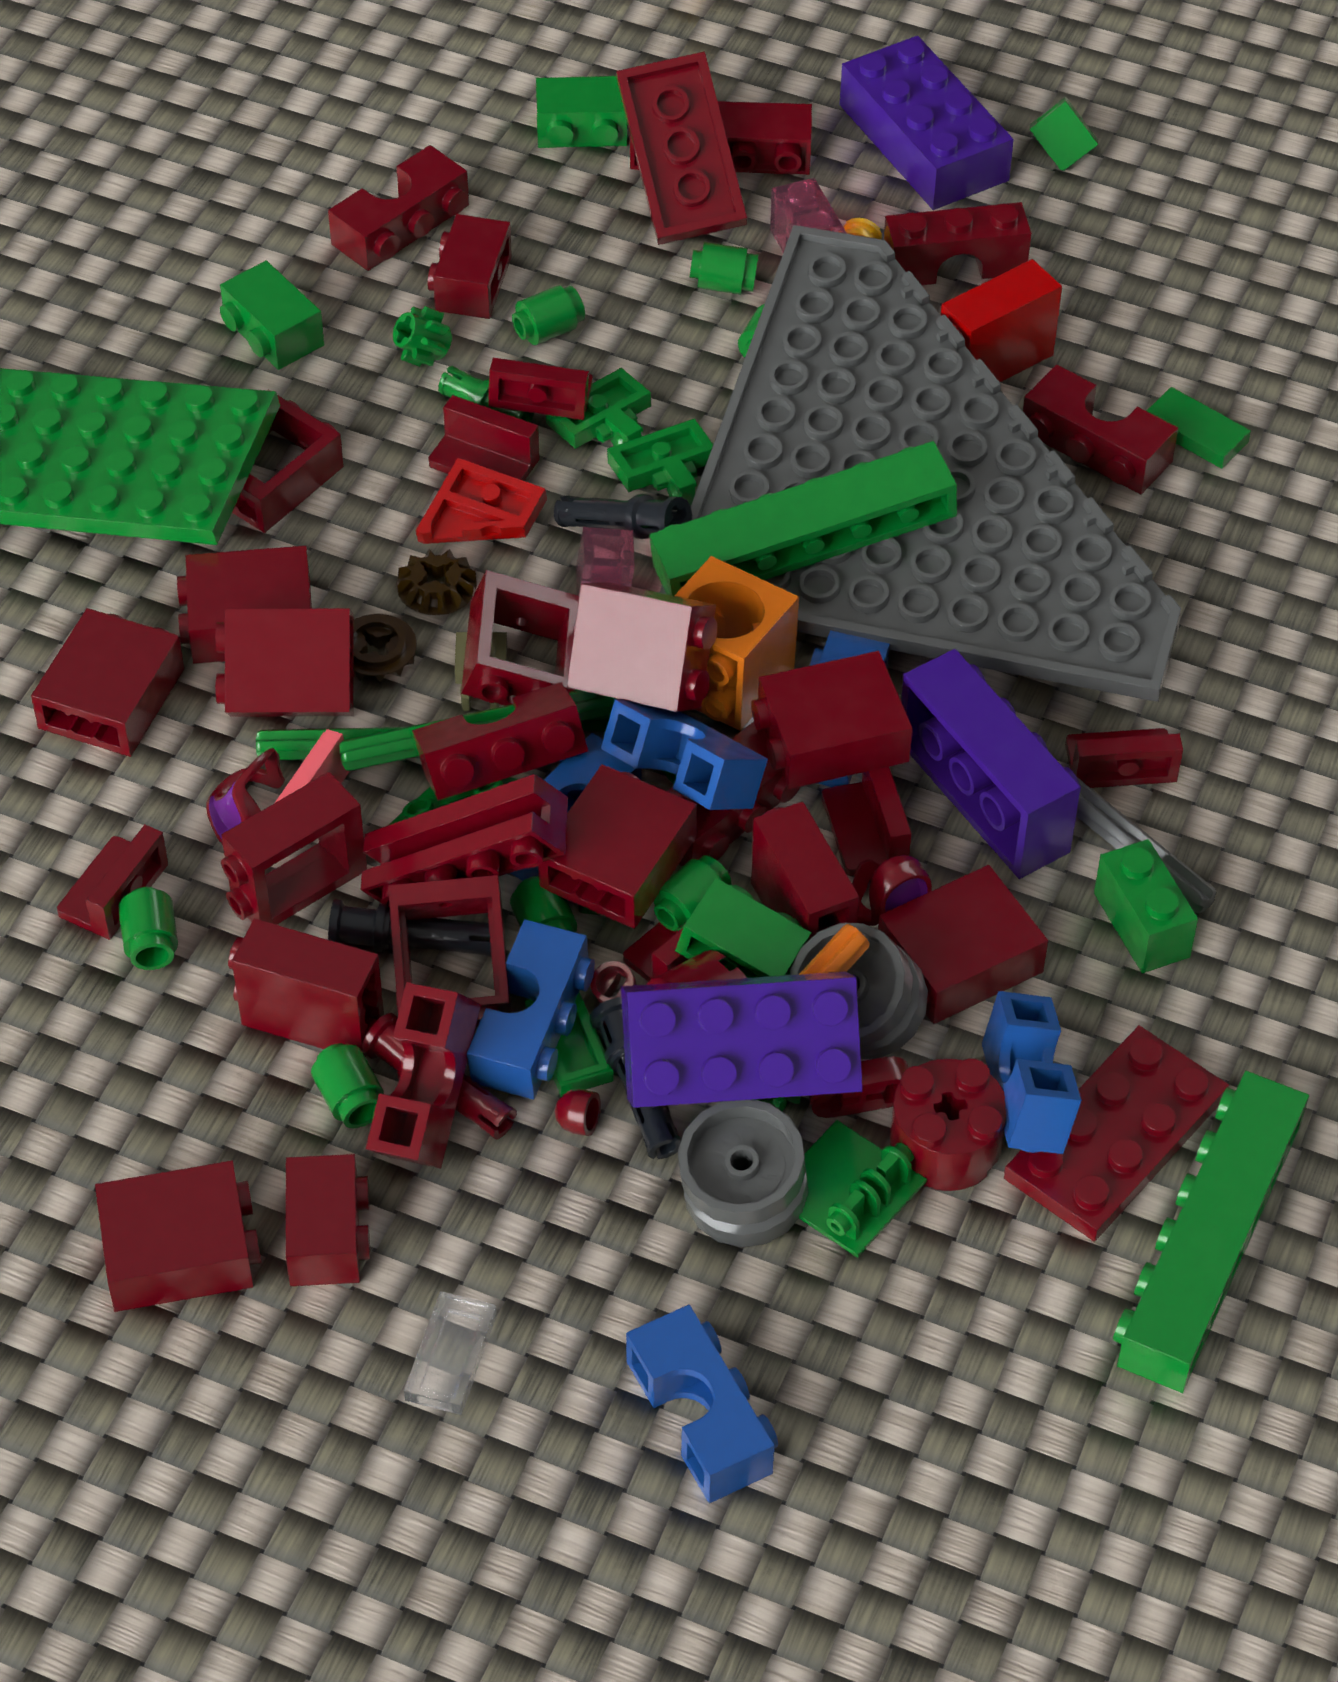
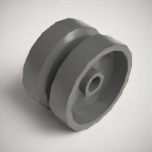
[790,923,928,1059]
[678,1099,809,1247]

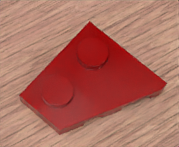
[415,458,547,544]

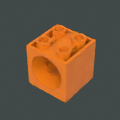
[675,556,799,731]

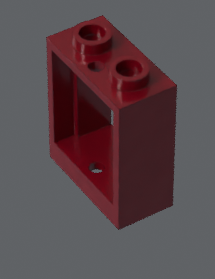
[232,389,344,533]
[461,570,579,706]
[221,772,367,925]
[388,875,511,1027]

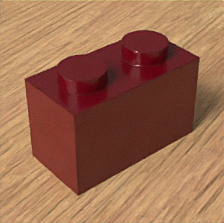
[427,214,512,319]
[286,1154,370,1287]

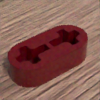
[808,1056,909,1118]

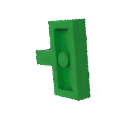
[546,368,651,449]
[607,418,714,506]

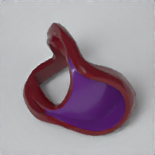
[206,748,285,845]
[852,855,932,926]

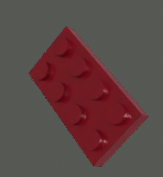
[616,51,747,245]
[1003,1025,1230,1242]

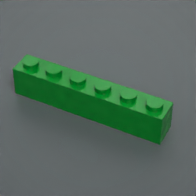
[649,441,957,596]
[1113,1070,1309,1394]

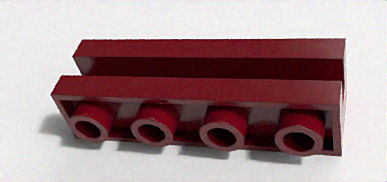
[630,101,812,175]
[360,774,568,907]

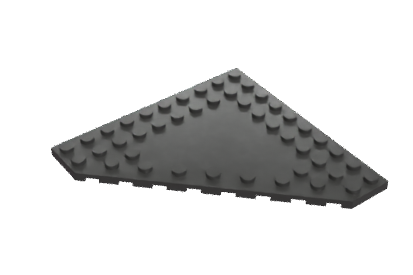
[660,225,1181,702]

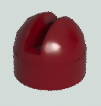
[591,961,637,1003]
[554,1089,601,1136]

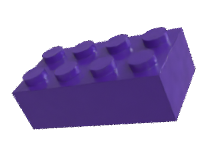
[840,35,1014,210]
[901,649,1081,879]
[621,971,863,1108]

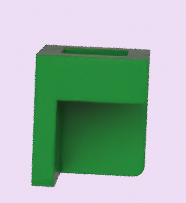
[1029,96,1098,171]

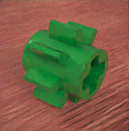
[393,306,452,367]

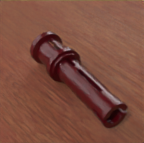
[362,1013,517,1140]

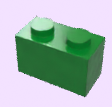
[536,76,627,148]
[220,260,325,370]
[1094,839,1198,974]
[675,878,811,978]

